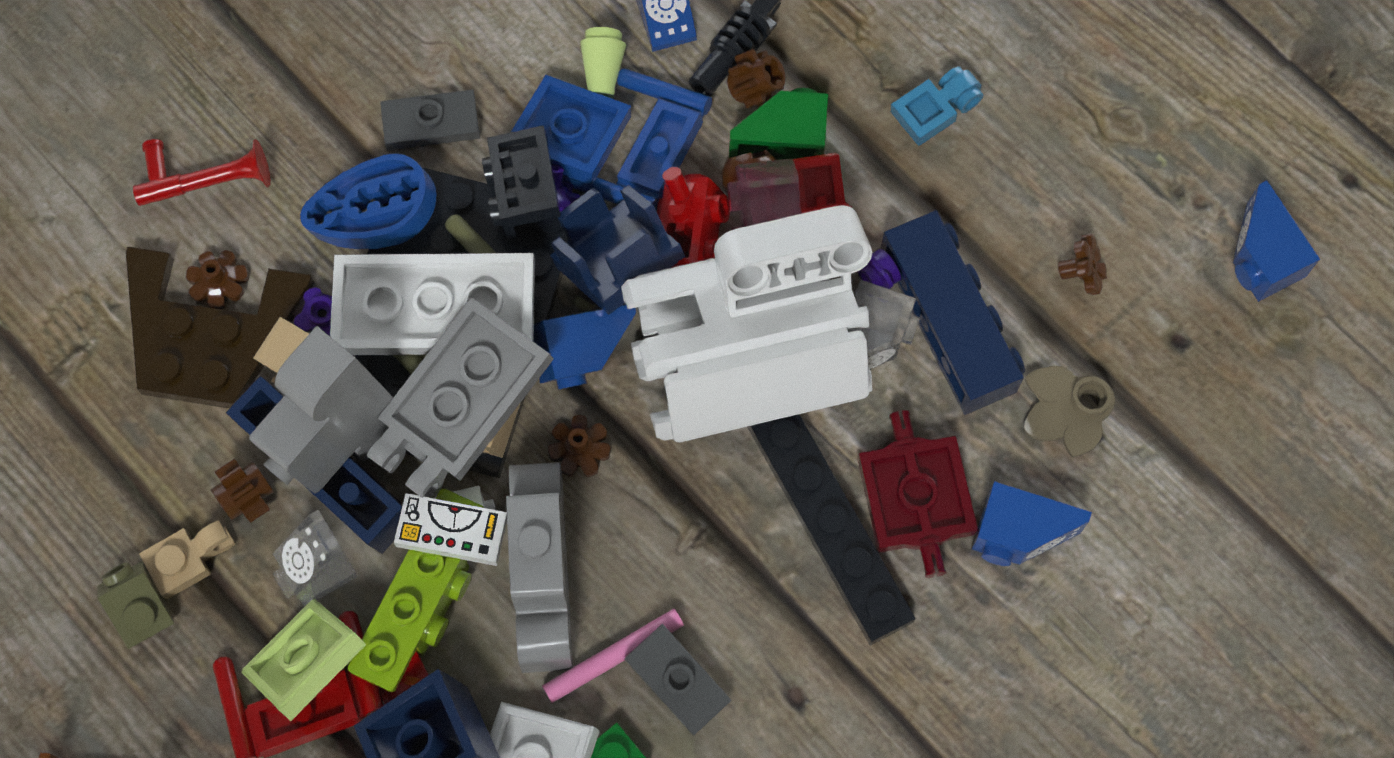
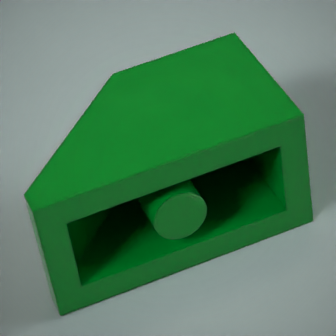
[729,88,828,163]

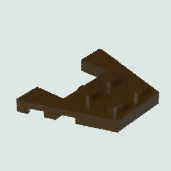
[126,246,314,409]

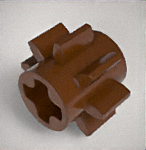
[727,49,786,109]
[210,458,274,523]

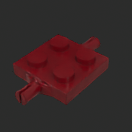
[857,410,978,578]

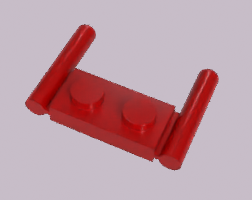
[213,611,384,758]

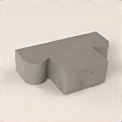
[249,326,393,493]
[506,462,573,673]

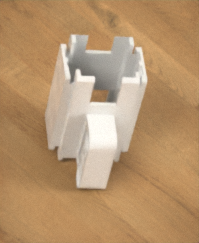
[621,205,873,442]

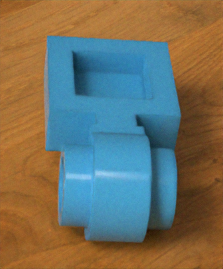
[890,66,984,146]

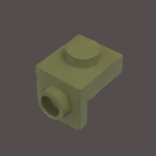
[97,561,174,649]

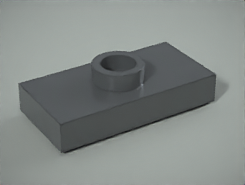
[380,89,480,151]
[624,624,732,736]

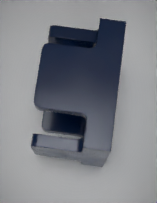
[550,185,685,315]

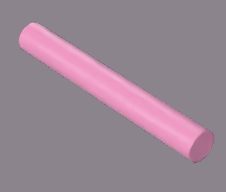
[542,608,684,703]

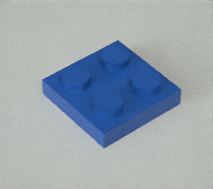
[511,75,631,185]

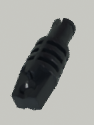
[689,0,781,97]

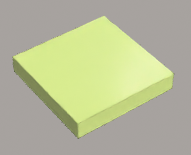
[241,598,366,721]

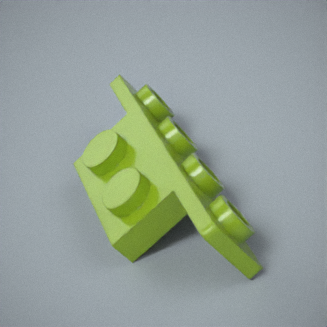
[348,489,484,692]

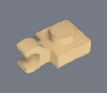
[139,520,236,600]

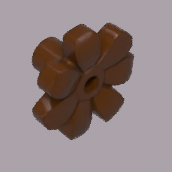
[1058,233,1107,295]
[186,250,249,310]
[548,415,611,478]

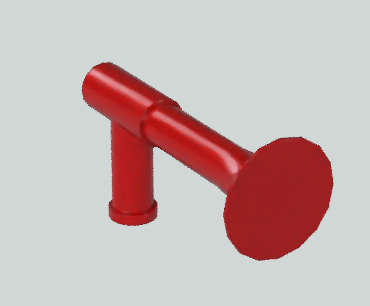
[133,139,271,206]

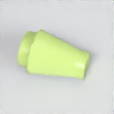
[580,27,626,98]

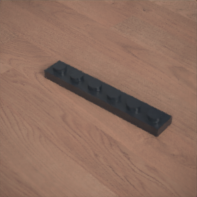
[747,414,916,646]

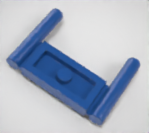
[562,68,712,211]

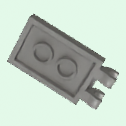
[367,297,554,498]

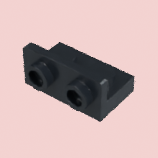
[482,125,561,242]

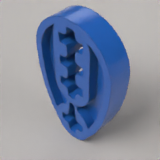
[300,154,437,249]

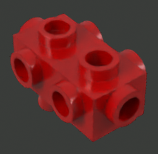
[657,167,730,268]

